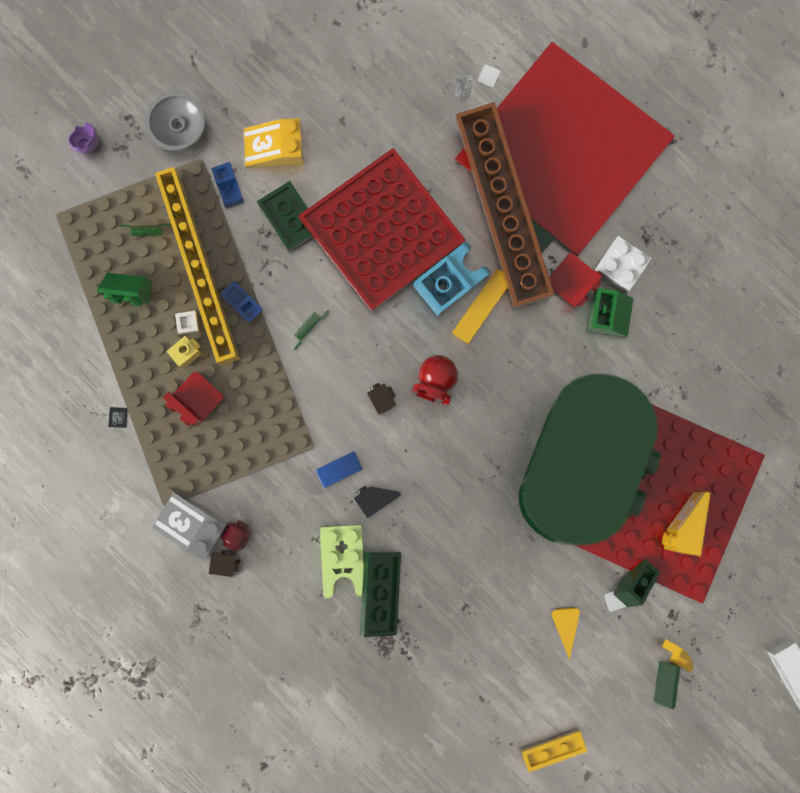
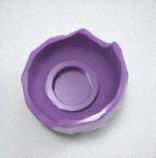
[68,122,99,154]

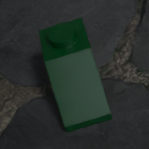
[613,559,660,607]

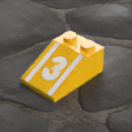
[244,118,304,167]
[662,492,710,556]

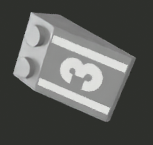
[152,492,227,561]

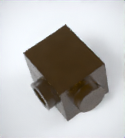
[367,383,396,415]
[209,549,242,577]

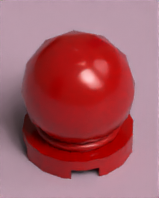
[411,355,458,406]

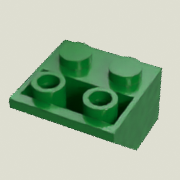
[97,272,152,307]
[587,287,634,338]

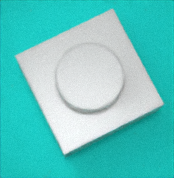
[175,311,200,335]

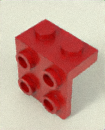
[549,253,602,308]
[162,372,224,427]

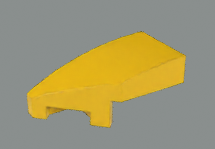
[662,639,694,673]

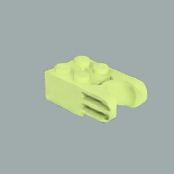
[320,524,364,599]

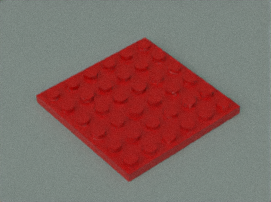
[298,148,466,312]

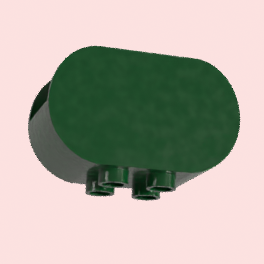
[518,374,662,546]

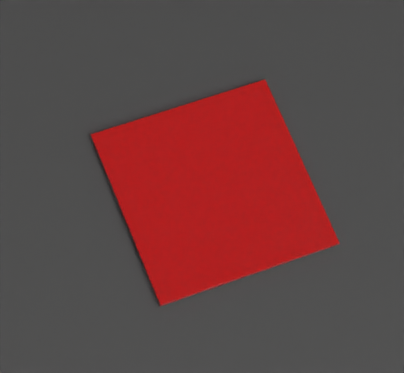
[455,41,675,256]
[577,404,765,604]

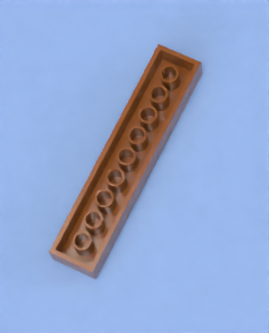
[456,102,554,309]

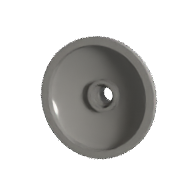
[146,92,205,151]

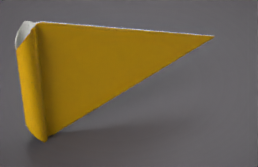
[551,607,580,660]

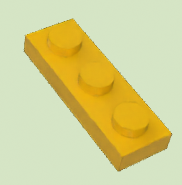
[521,729,588,773]

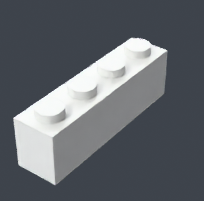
[767,640,800,709]

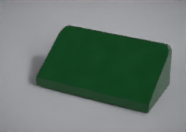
[654,661,681,709]

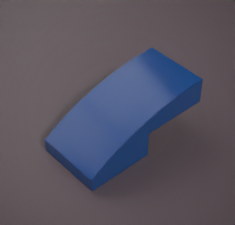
[211,162,244,208]
[220,281,263,323]
[315,451,363,488]

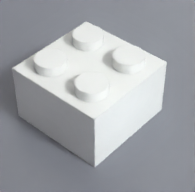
[594,236,652,294]

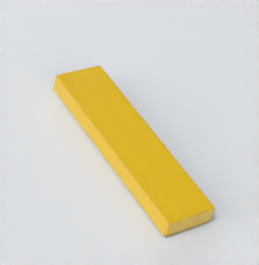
[452,268,507,344]

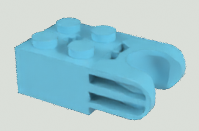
[413,242,491,316]

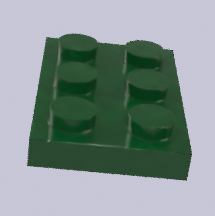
[257,181,313,252]

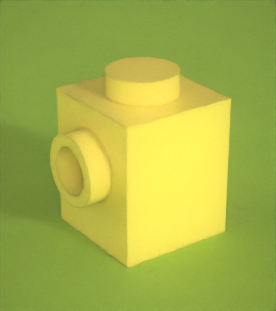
[166,336,202,369]

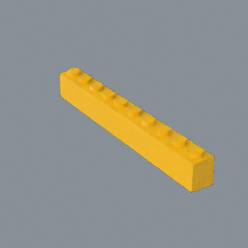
[155,167,240,366]

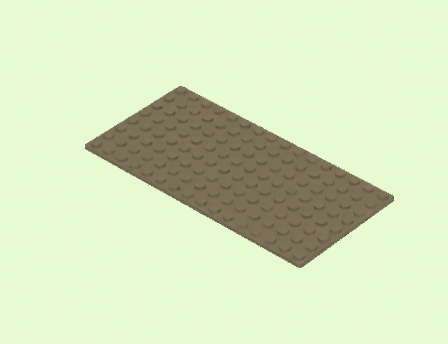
[56,159,314,506]

